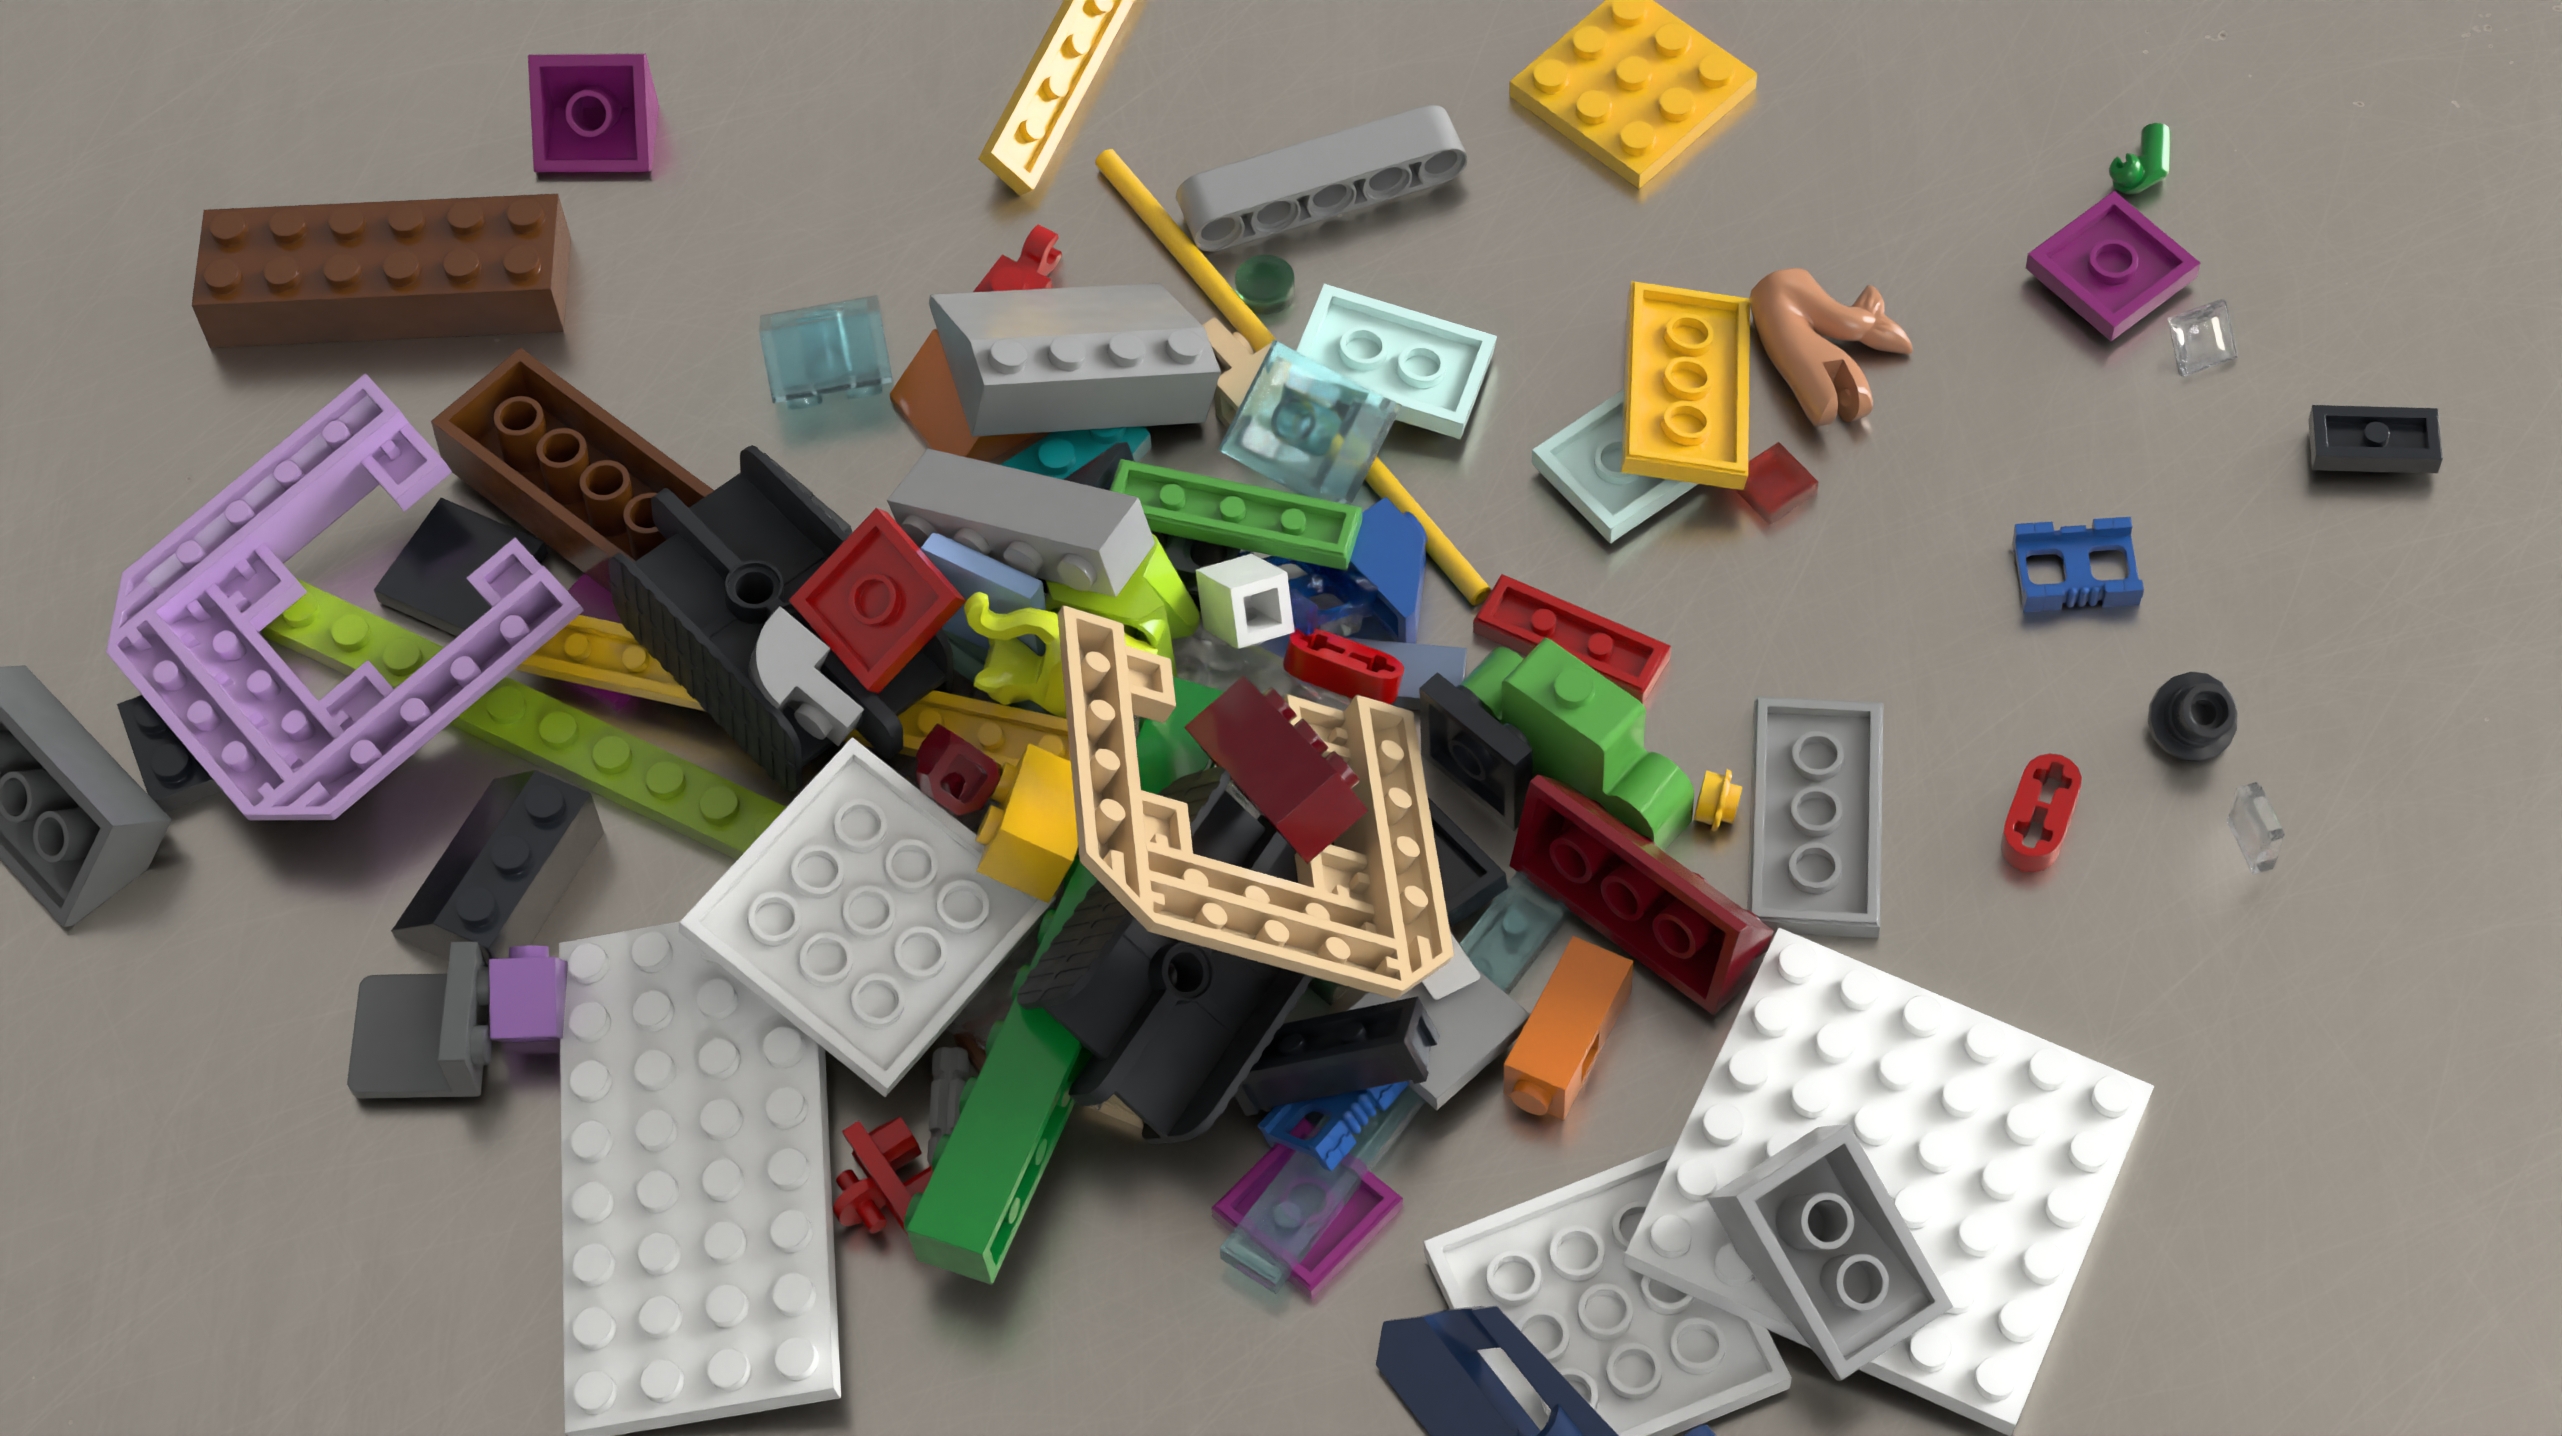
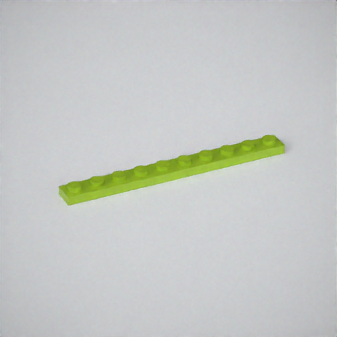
[261,578,787,860]

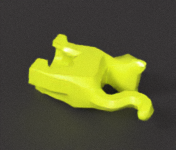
[964,592,1158,718]

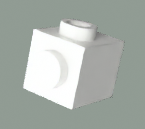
[1196,554,1295,649]

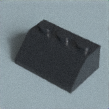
[391,770,604,966]

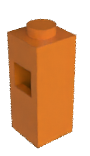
[1503,936,1633,1120]

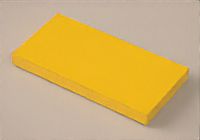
[1621,281,1750,490]

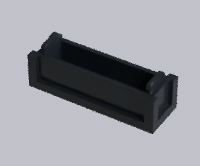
[1235,996,1440,1116]

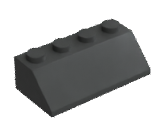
[0,665,172,927]

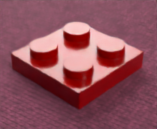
[789,508,967,694]

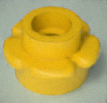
[1693,769,1742,831]

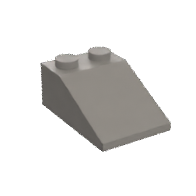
[1707,1124,1953,1380]

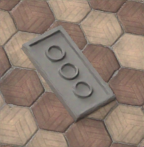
[1747,696,1883,938]

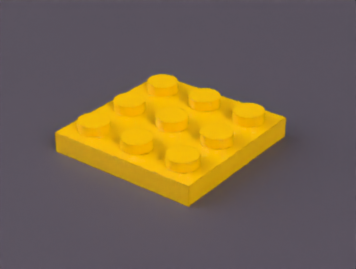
[1509,0,1757,189]

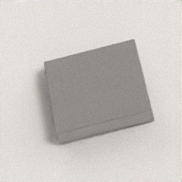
[1347,966,1530,1110]

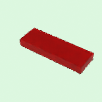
[1473,574,1671,704]

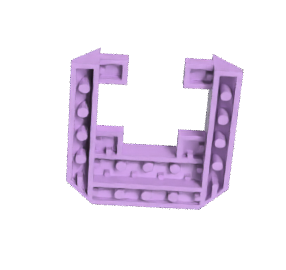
[106,373,584,820]

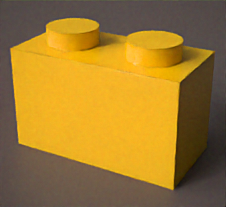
[975,743,1078,904]

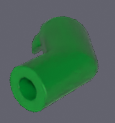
[2109,123,2171,195]

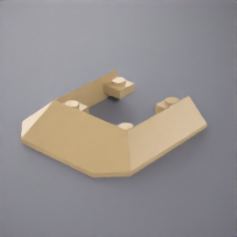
[1057,605,1454,999]

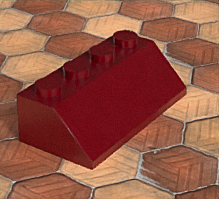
[1509,775,1774,1015]

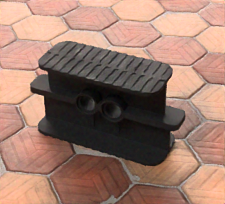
[608,445,954,792]
[1017,766,1314,1144]

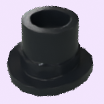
[2148,672,2238,762]

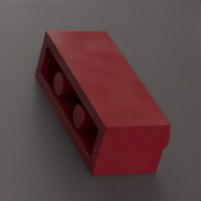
[1184,675,1369,864]

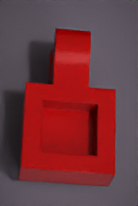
[973,224,1062,292]

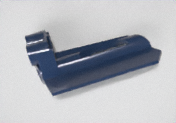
[1376,1306,1717,1436]

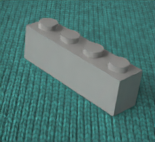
[887,448,1155,597]

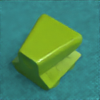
[1045,534,1200,678]

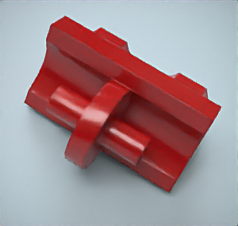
[833,1117,933,1240]

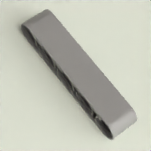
[1176,105,1468,252]

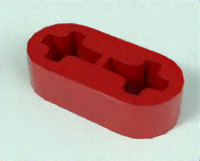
[1282,628,1405,704]
[2001,753,2082,873]

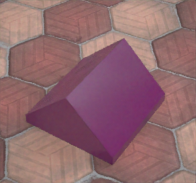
[528,53,659,172]

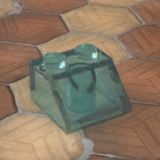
[759,295,893,410]
[1218,340,1402,505]

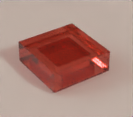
[1734,442,1819,525]

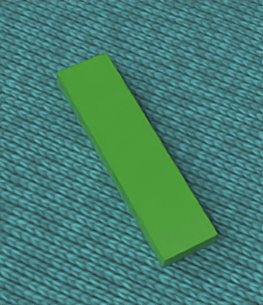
[1110,459,1363,571]

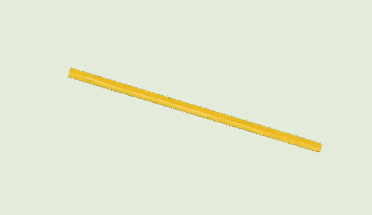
[1095,149,1491,605]

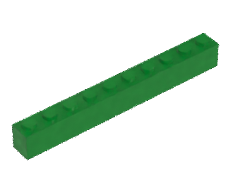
[904,677,1225,1285]

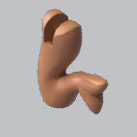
[1749,268,1913,427]

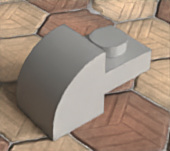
[748,606,864,746]

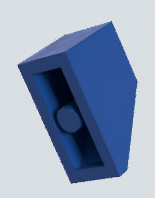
[1329,497,1427,644]

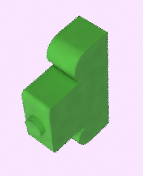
[1459,638,1694,851]

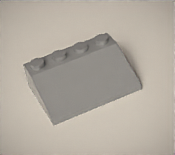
[929,283,1221,437]

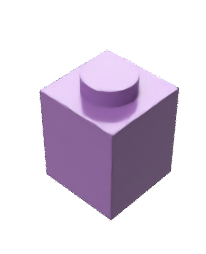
[489,946,568,1043]

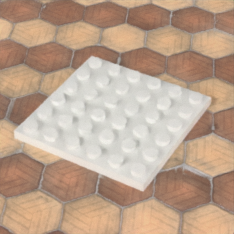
[1622,928,2154,1436]

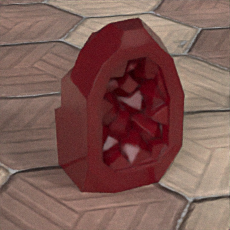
[915,723,1001,816]

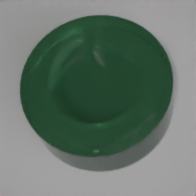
[1235,255,1295,315]

